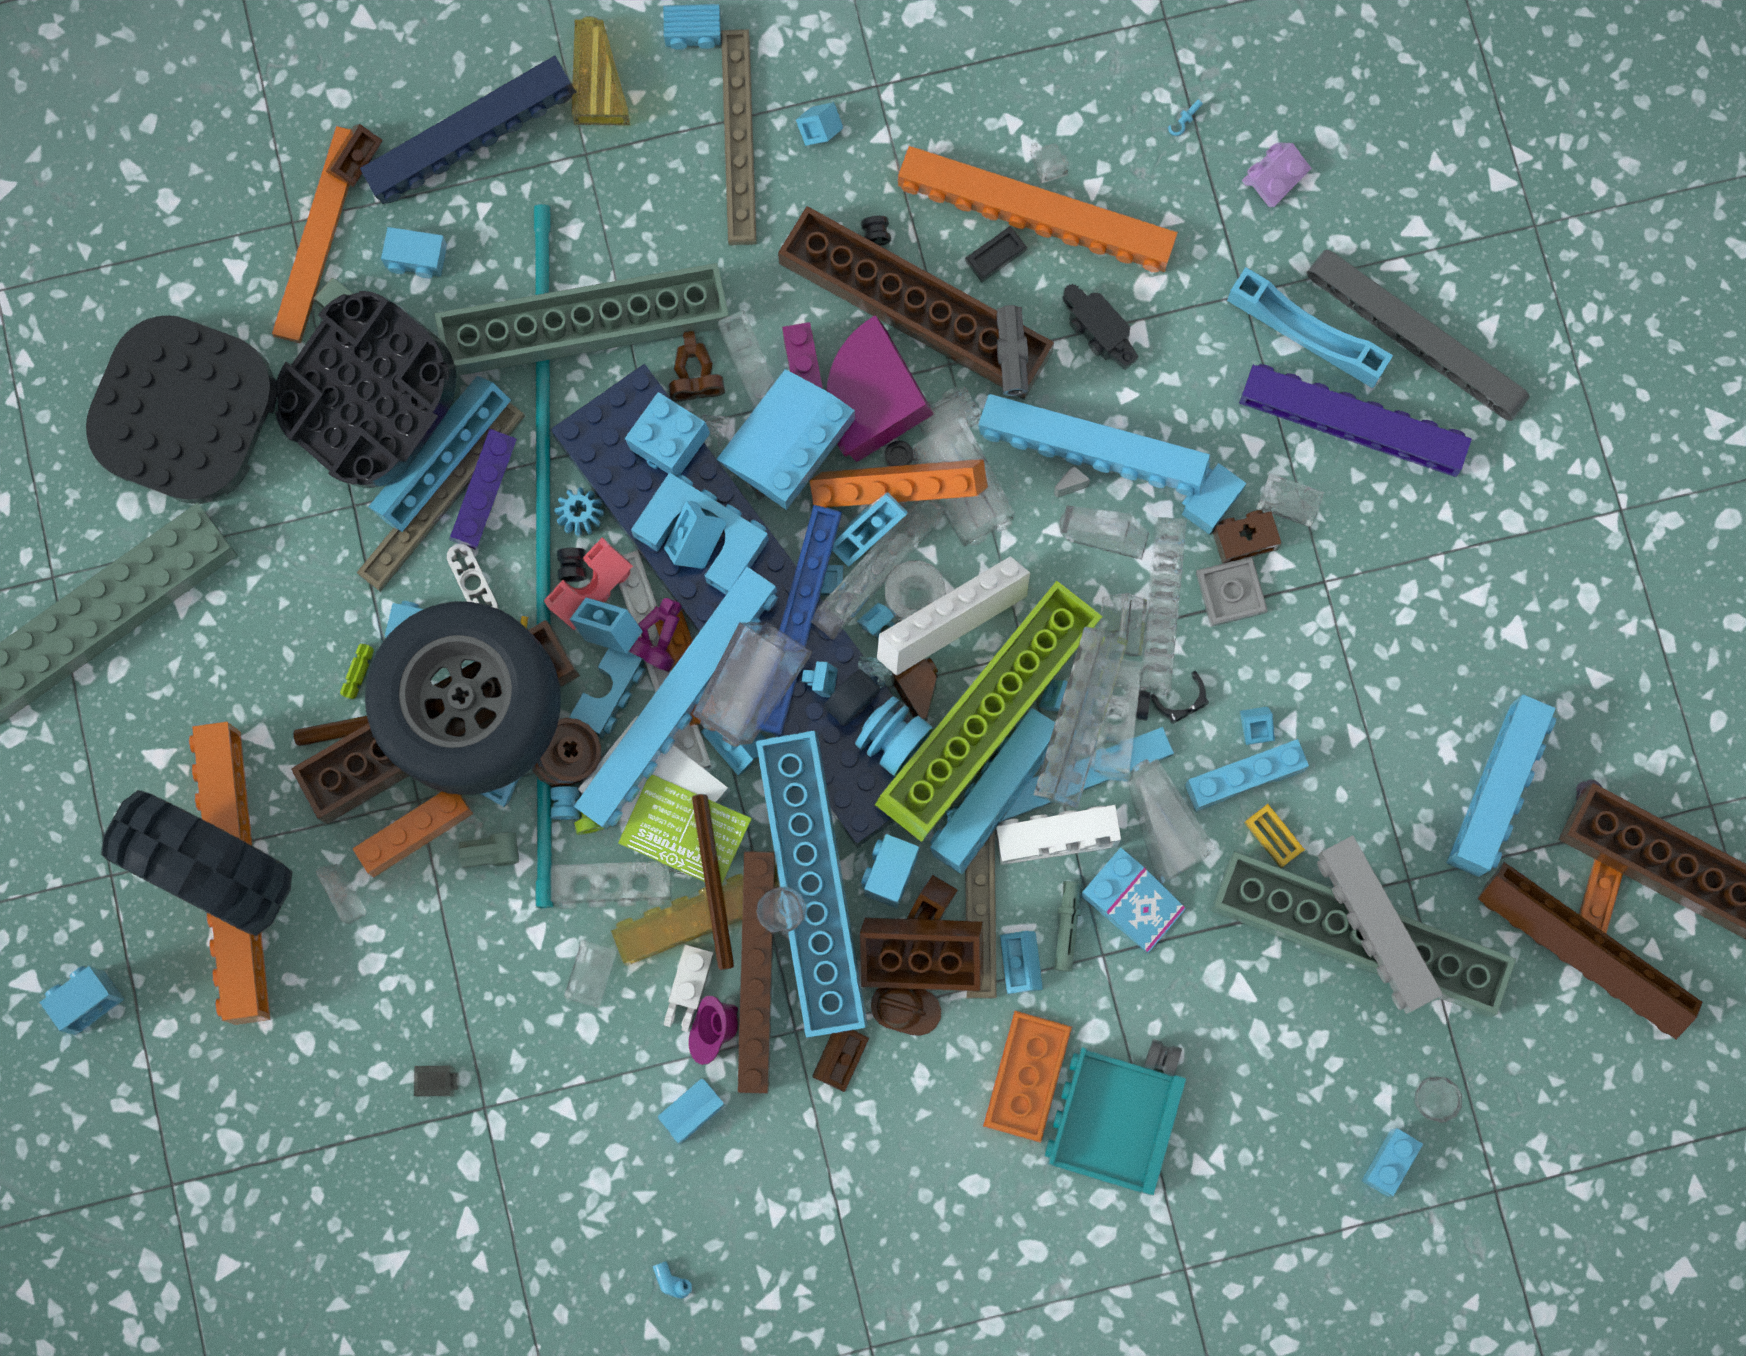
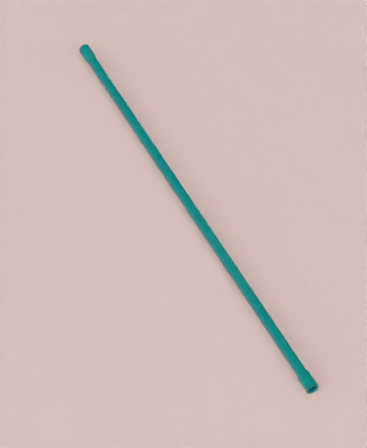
[534,204,553,908]

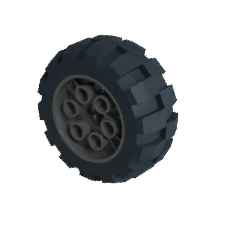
[101,790,292,936]

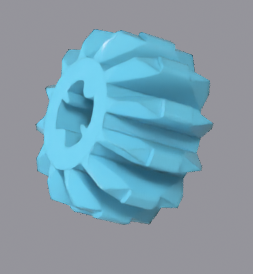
[555,487,604,537]

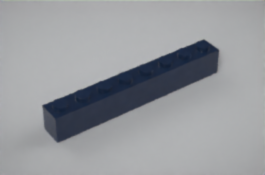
[360,55,577,204]

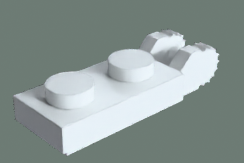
[664,945,714,1032]

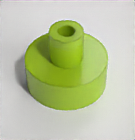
[574,812,604,835]

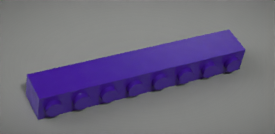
[1239,364,1472,477]

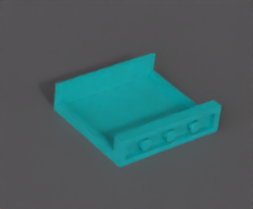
[1044,1047,1186,1196]

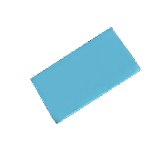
[1000,931,1043,994]

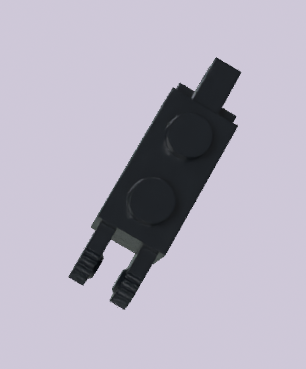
[1062,283,1139,370]

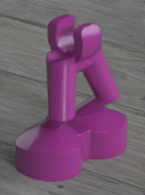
[628,598,682,672]

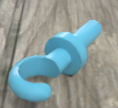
[1168,99,1203,136]

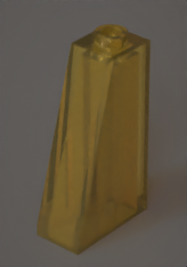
[572,16,630,125]

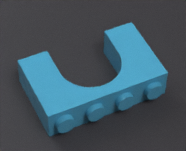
[631,472,769,595]

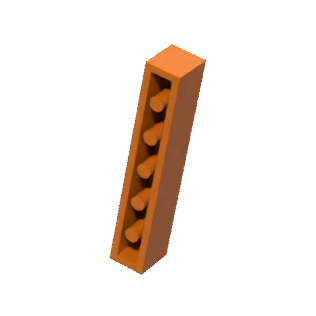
[809,459,988,508]

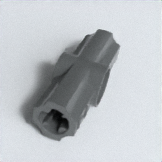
[997,305,1028,396]

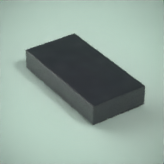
[965,226,1027,282]

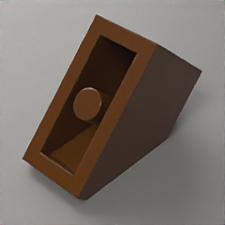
[906,875,958,920]

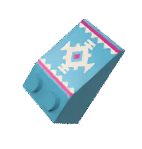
[1080,847,1186,953]

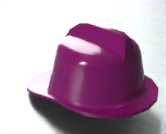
[689,996,738,1065]

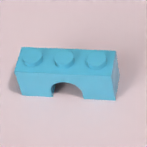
[569,648,646,739]

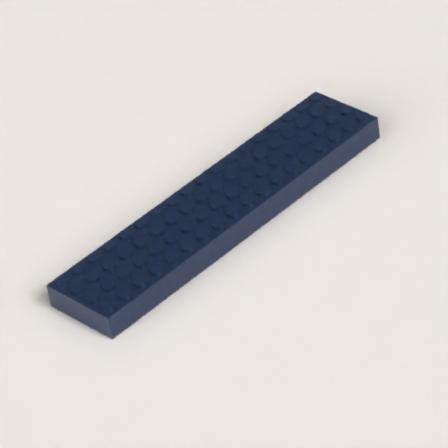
[551,363,911,848]

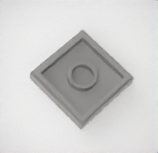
[1196,557,1268,627]

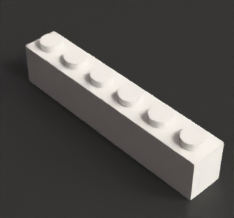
[877,556,1030,676]

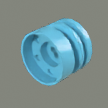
[855,696,933,776]

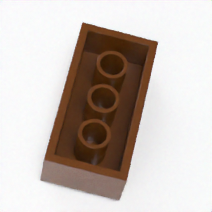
[860,918,984,991]

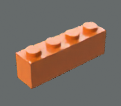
[352,792,473,877]

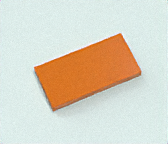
[983,1011,1072,1143]

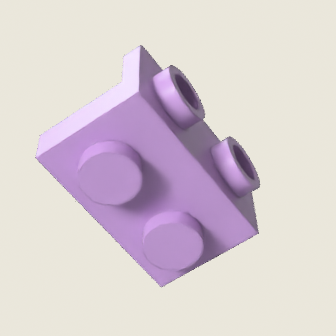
[1242,143,1312,207]

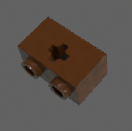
[1213,510,1282,564]

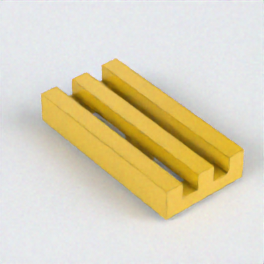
[1244,804,1305,868]

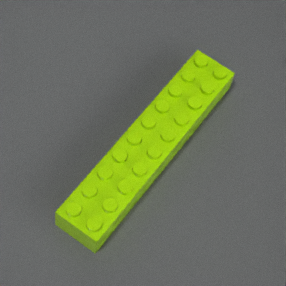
[875,581,1103,842]

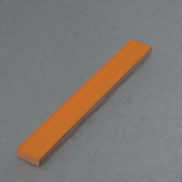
[272,126,351,344]

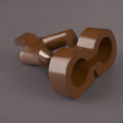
[668,331,725,402]

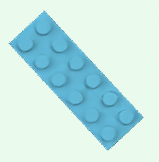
[1446,694,1556,877]

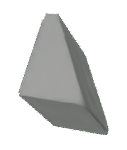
[1054,467,1090,498]

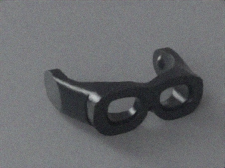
[1150,671,1209,724]

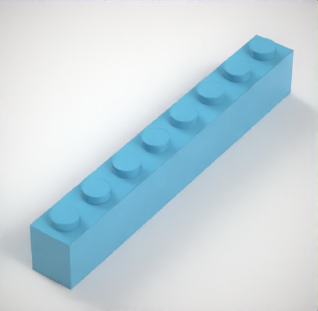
[978,394,1210,496]

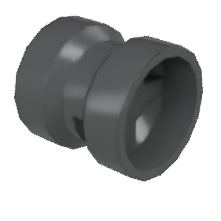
[1144,1039,1182,1077]

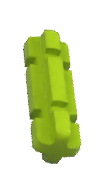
[340,643,374,700]

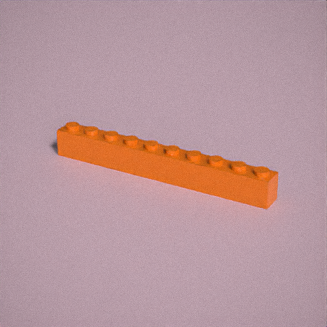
[898,146,1178,272]

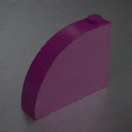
[826,315,934,462]

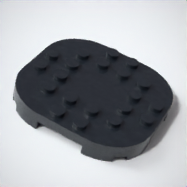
[275,291,456,488]
[86,315,277,504]

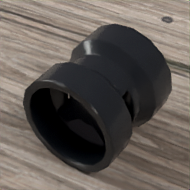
[557,547,587,582]

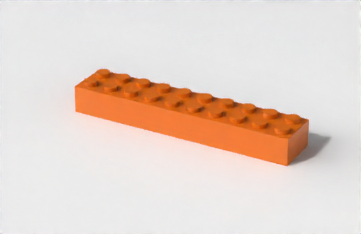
[189,721,271,1025]

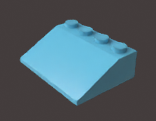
[716,369,855,510]

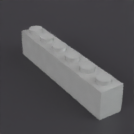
[1317,835,1443,1014]

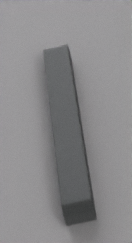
[1307,250,1530,421]

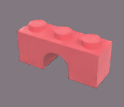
[544,537,633,630]

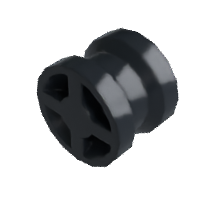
[861,216,891,246]

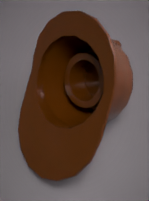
[871,988,941,1036]

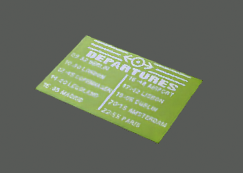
[618,774,752,884]

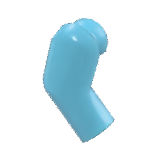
[652,1261,692,1299]

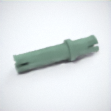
[1054,881,1082,972]

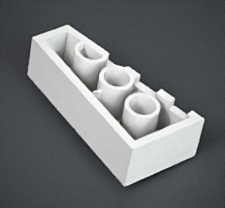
[995,805,1121,865]

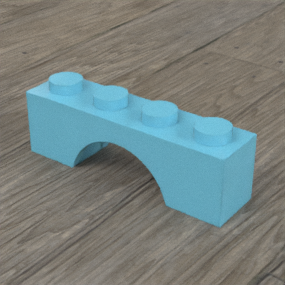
[1185,739,1309,812]

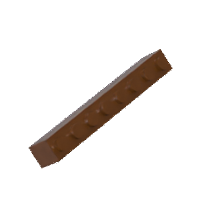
[738,850,775,1094]
[1478,862,1703,1040]

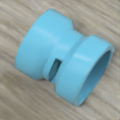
[551,787,580,820]

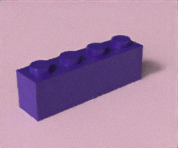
[449,429,517,550]

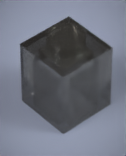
[414,1065,460,1098]

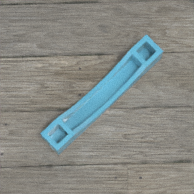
[1227,267,1393,389]

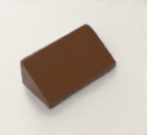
[326,124,383,187]
[812,1030,869,1092]

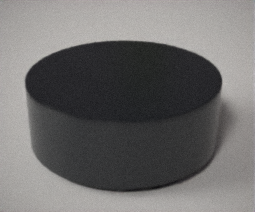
[885,441,913,467]
[1136,691,1151,721]

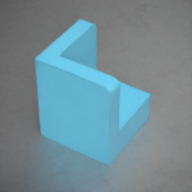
[796,102,843,146]

